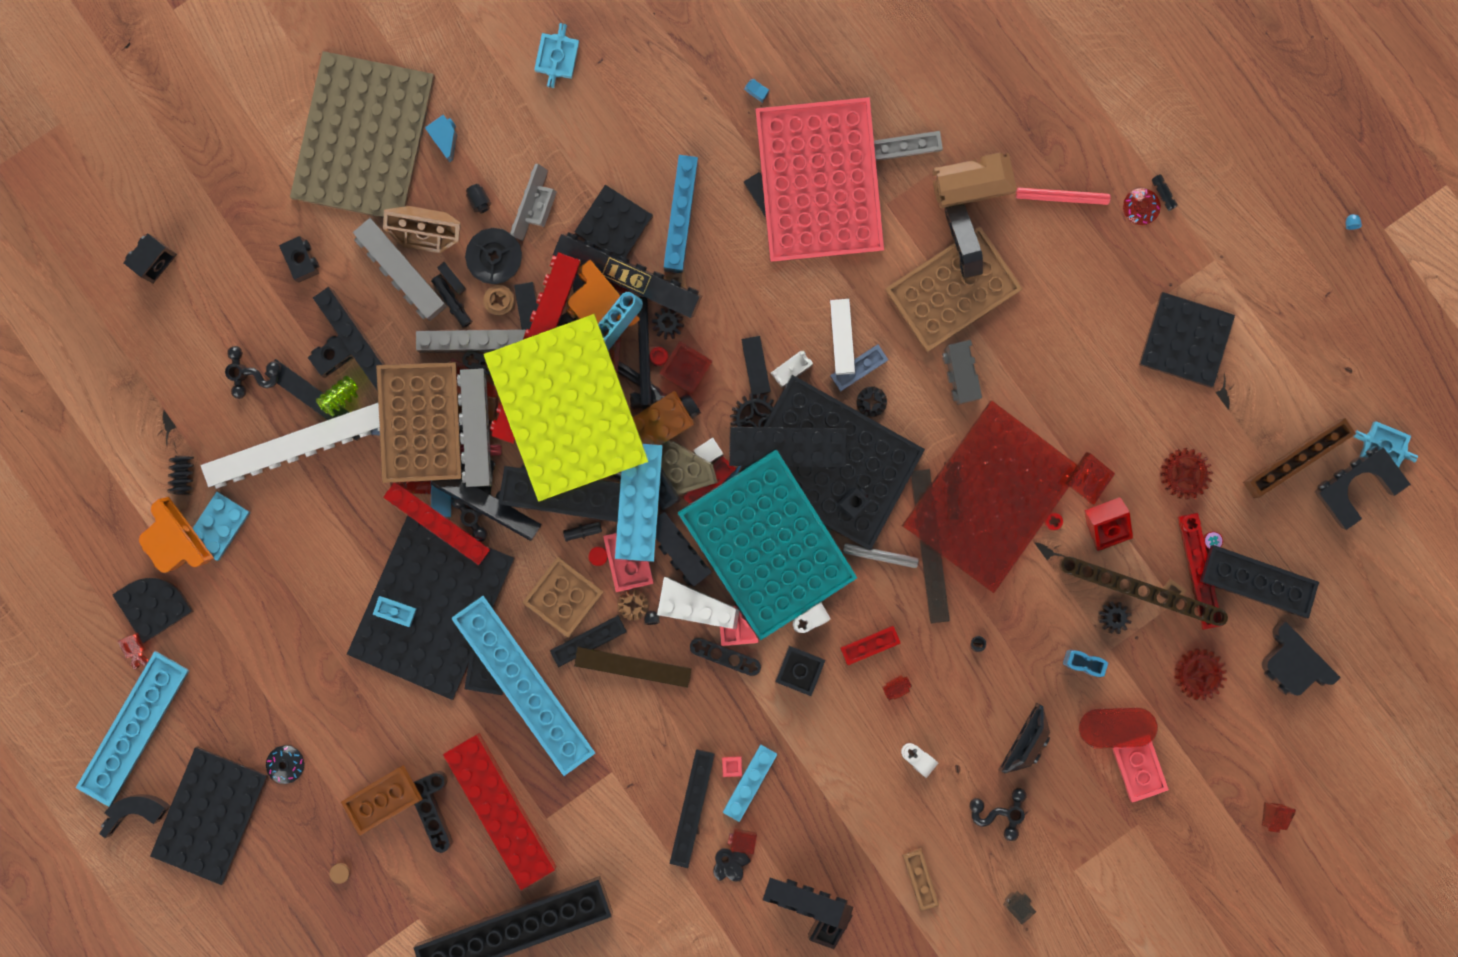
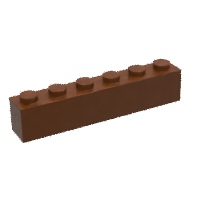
[1243,418,1356,498]

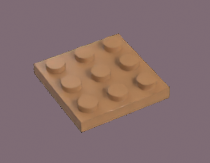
[522,557,604,638]

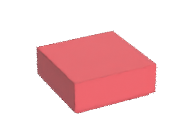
[722,756,742,777]

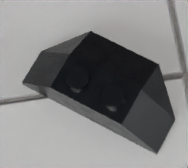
[998,703,1050,774]

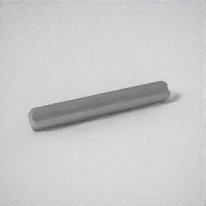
[843,543,919,568]

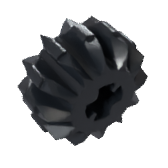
[652,308,684,340]
[1098,602,1132,634]

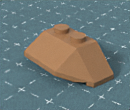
[383,206,461,253]

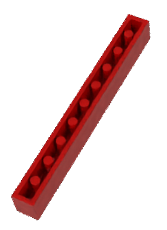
[490,252,581,444]

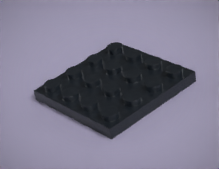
[1139,292,1235,388]

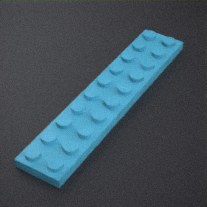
[451,596,595,776]

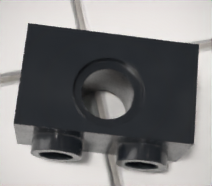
[279,236,319,283]
[308,335,354,378]

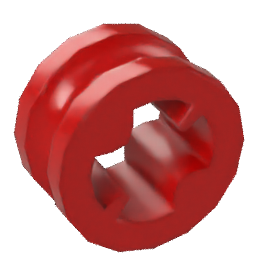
[1044,513,1063,530]
[1181,515,1201,532]

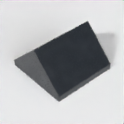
[808,914,853,949]

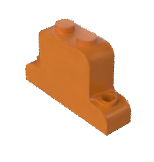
[566,260,640,327]
[139,497,214,573]

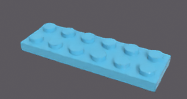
[615,444,662,562]

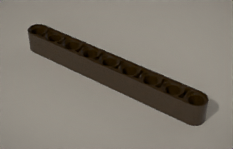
[1059,557,1228,626]

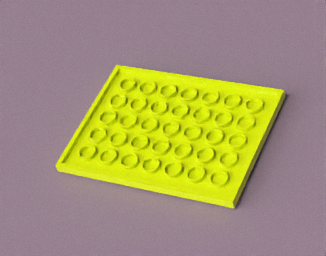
[483,314,649,502]

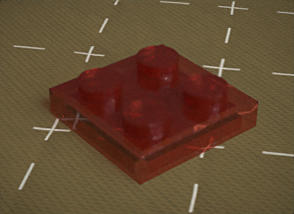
[1065,452,1115,505]

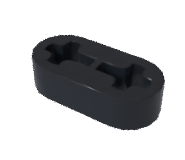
[437,262,467,295]
[462,351,491,375]

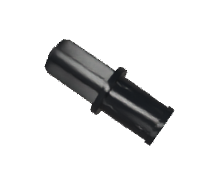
[563,522,602,542]

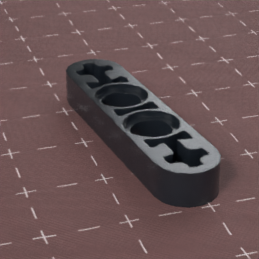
[690,638,761,676]

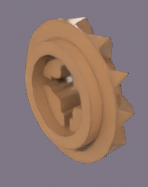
[483,285,514,316]
[618,590,648,620]

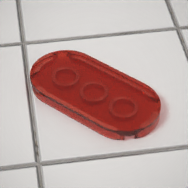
[1079,708,1158,749]

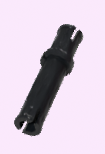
[431,275,473,328]

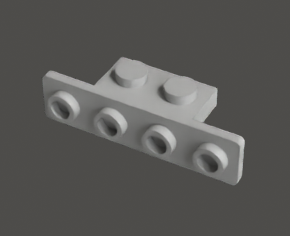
[510,164,557,241]

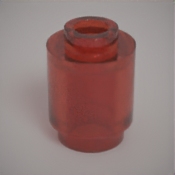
[882,675,912,701]

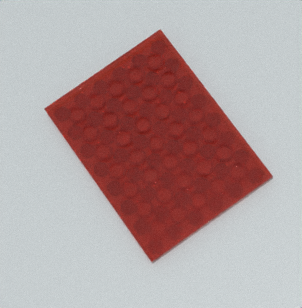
[901,401,1082,593]

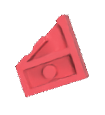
[720,606,759,646]

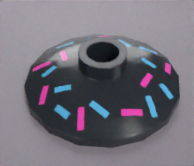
[266,745,305,784]

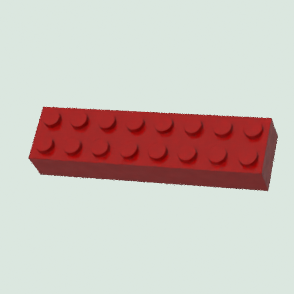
[443,733,557,890]

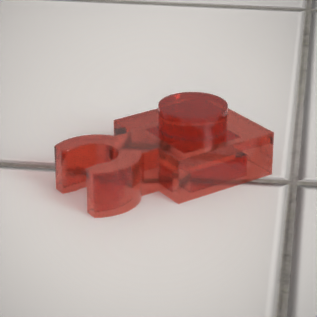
[118,633,148,670]

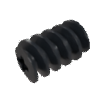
[167,456,194,495]

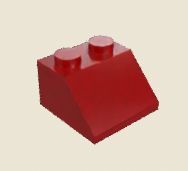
[1084,497,1133,551]

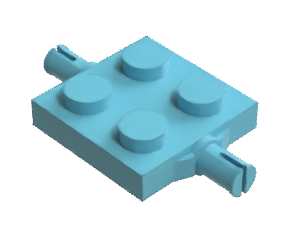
[534,23,580,88]
[1353,421,1418,467]

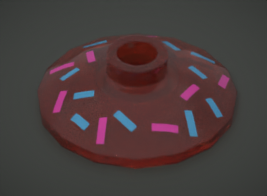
[1123,188,1161,226]

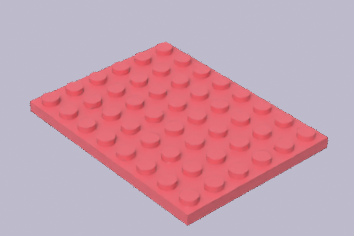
[755,97,884,262]

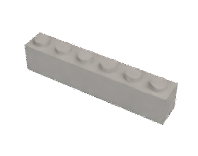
[352,218,447,321]
[416,330,526,353]
[457,369,492,487]

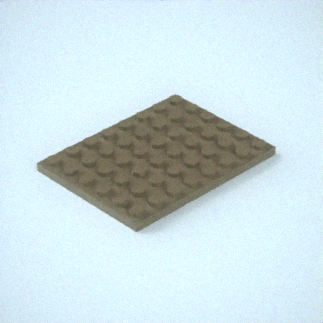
[290,51,435,218]

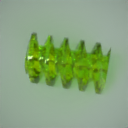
[316,376,358,417]

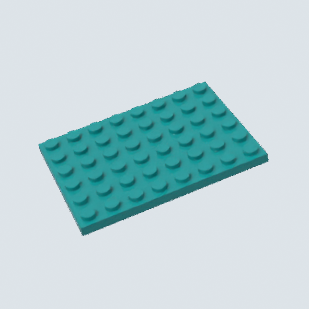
[678,450,857,641]

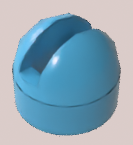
[1345,214,1362,230]

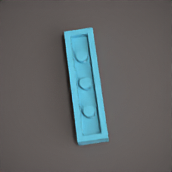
[723,744,777,822]

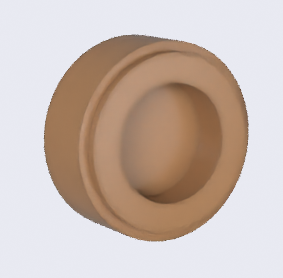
[330,863,350,884]

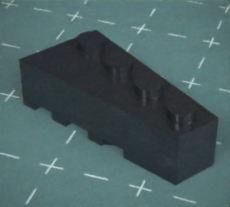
[656,512,712,586]
[763,878,853,930]

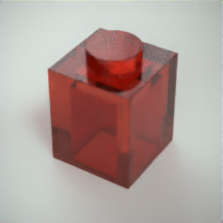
[727,828,757,855]

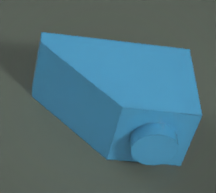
[425,115,457,162]

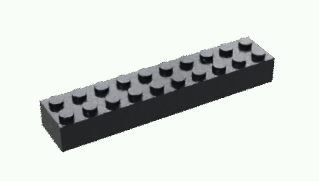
[413,876,613,957]

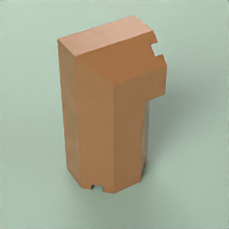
[932,153,1017,208]

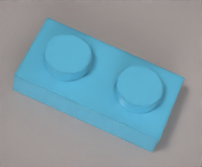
[373,596,417,627]

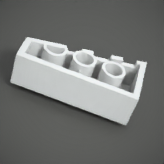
[657,577,740,629]

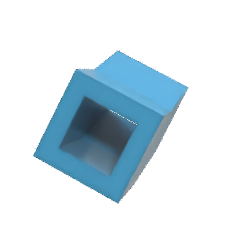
[744,79,769,103]

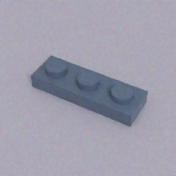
[830,344,888,392]

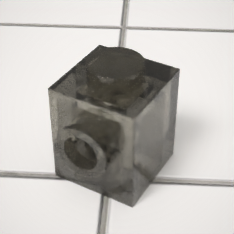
[1004,891,1036,925]

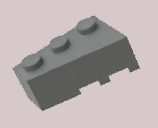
[942,340,982,405]

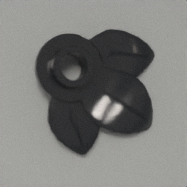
[713,848,751,882]

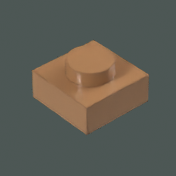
[1159,579,1187,605]

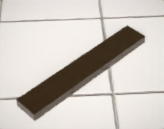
[574,647,692,688]

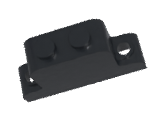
[1262,621,1341,696]

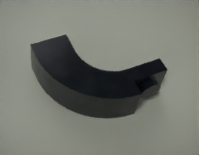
[99,794,171,838]

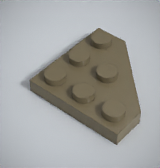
[661,440,718,495]

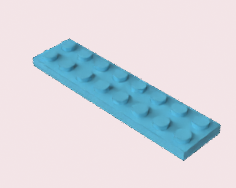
[76,651,190,807]

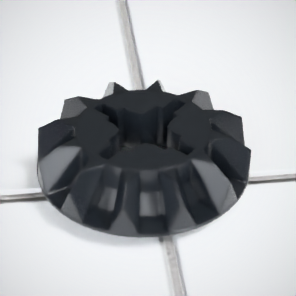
[857,386,887,417]

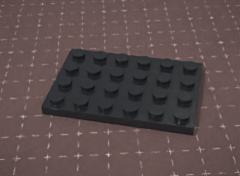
[150,747,268,885]

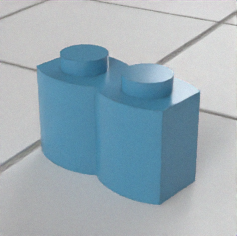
[1063,650,1108,677]

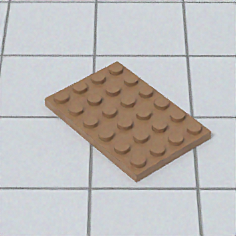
[885,227,1022,352]
[376,363,461,483]

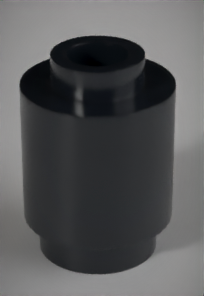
[466,184,491,214]

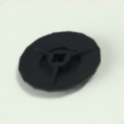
[465,228,522,284]

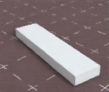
[830,299,855,375]

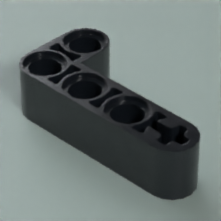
[945,204,983,279]
[413,771,453,853]

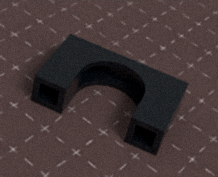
[514,274,584,330]
[1314,446,1411,530]

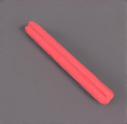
[1016,188,1110,205]

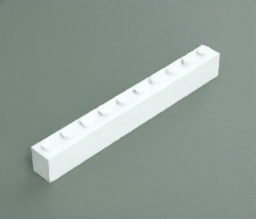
[200,403,379,489]

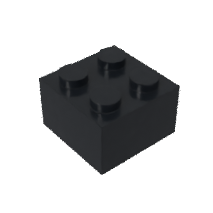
[123,233,177,284]
[775,645,826,696]

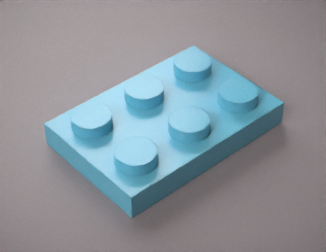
[192,492,251,561]

